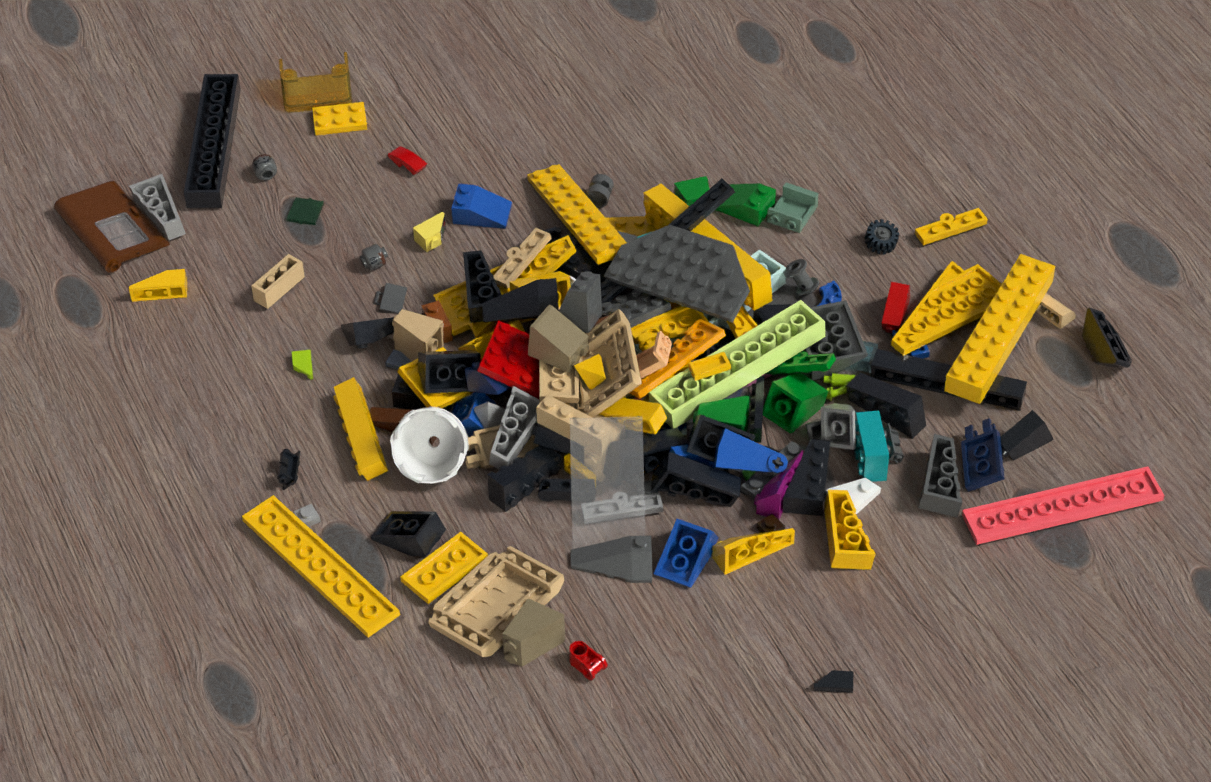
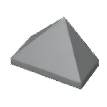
[474,402,506,429]

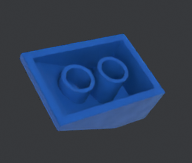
[451,184,512,229]
[654,519,719,588]

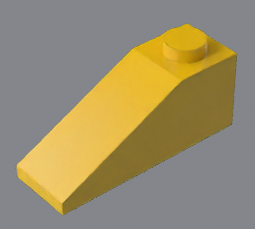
[129,269,187,302]

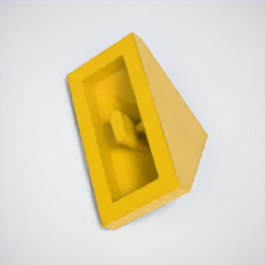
[574,354,606,390]

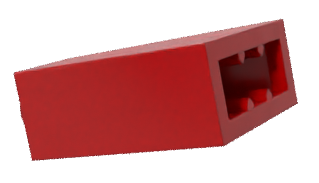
[882,282,910,334]

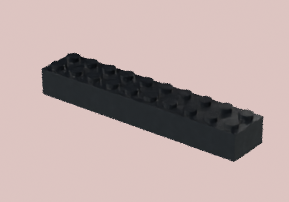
[184,74,241,208]

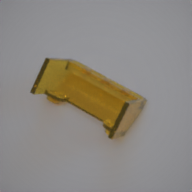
[279,52,352,113]

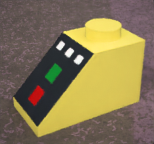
[413,212,446,252]

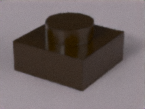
[757,514,785,533]

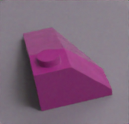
[754,450,805,520]

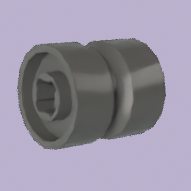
[586,174,614,208]

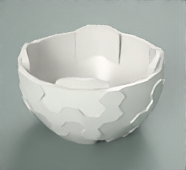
[390,407,469,484]

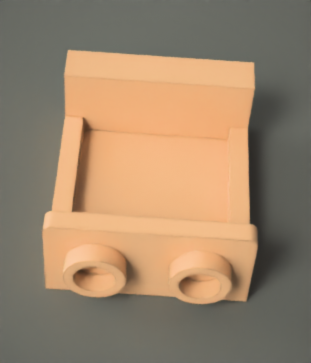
[636,331,672,379]

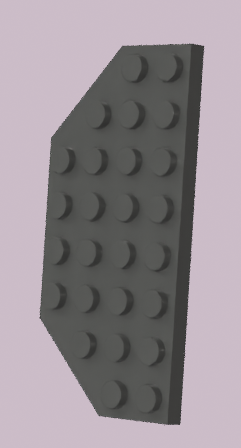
[604,225,750,323]

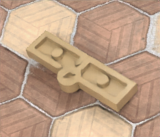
[493,228,552,289]

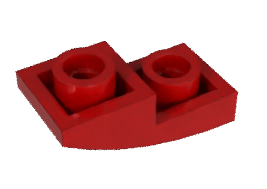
[387,146,427,175]

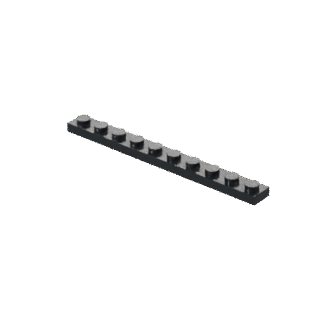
[601,178,735,303]

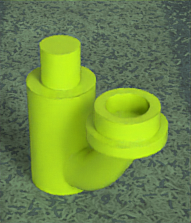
[824,373,855,401]

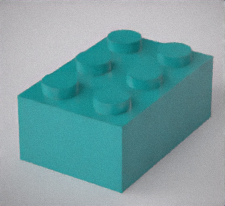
[854,411,889,482]

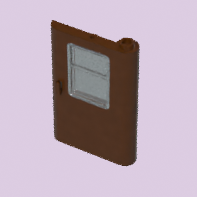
[54,181,170,273]

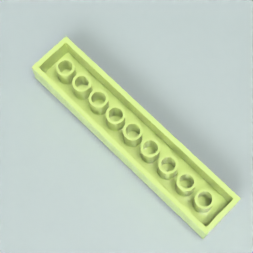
[649,300,825,429]

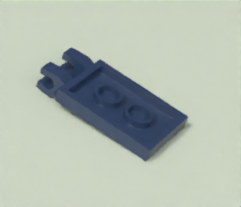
[961,418,1005,492]

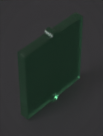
[287,197,324,225]

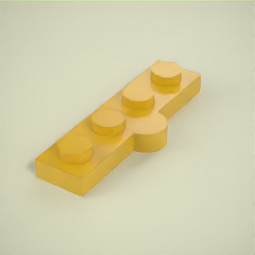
[915,208,988,245]

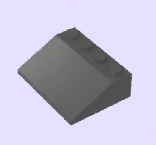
[803,300,868,380]

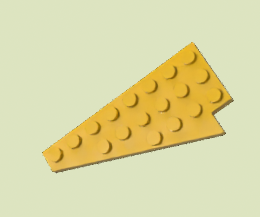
[434,235,576,338]
[891,261,1002,356]

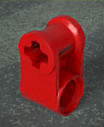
[569,641,608,680]

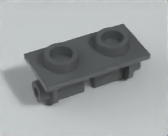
[883,423,904,463]

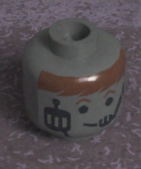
[252,154,277,180]
[360,244,388,271]

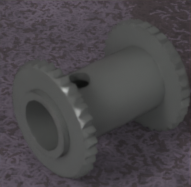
[784,259,819,296]

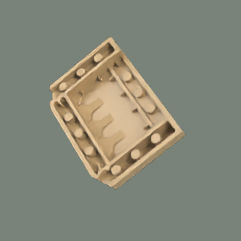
[569,309,642,418]
[428,546,564,657]

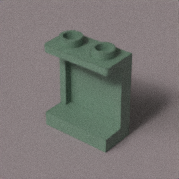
[767,182,819,233]

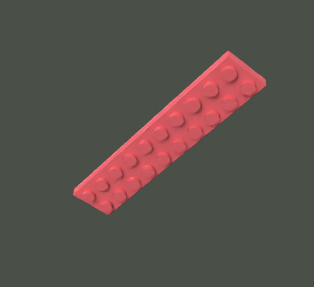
[962,466,1165,545]

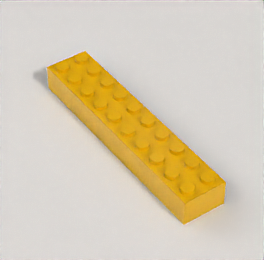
[643,184,773,311]
[944,254,1055,404]

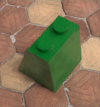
[763,372,829,434]
[693,396,749,432]

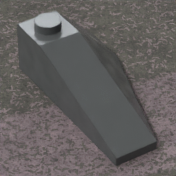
[571,535,652,583]

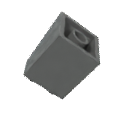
[559,272,602,333]

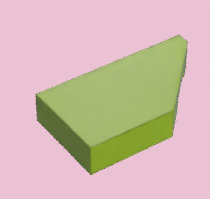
[292,349,313,380]

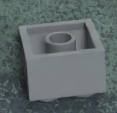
[821,403,856,450]

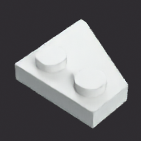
[825,478,881,514]

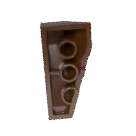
[369,407,437,445]

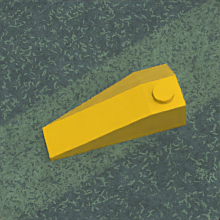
[712,528,795,575]

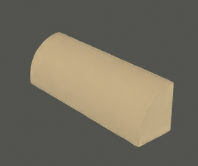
[1035,293,1076,329]

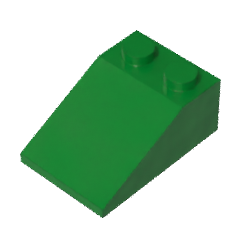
[716,183,776,227]

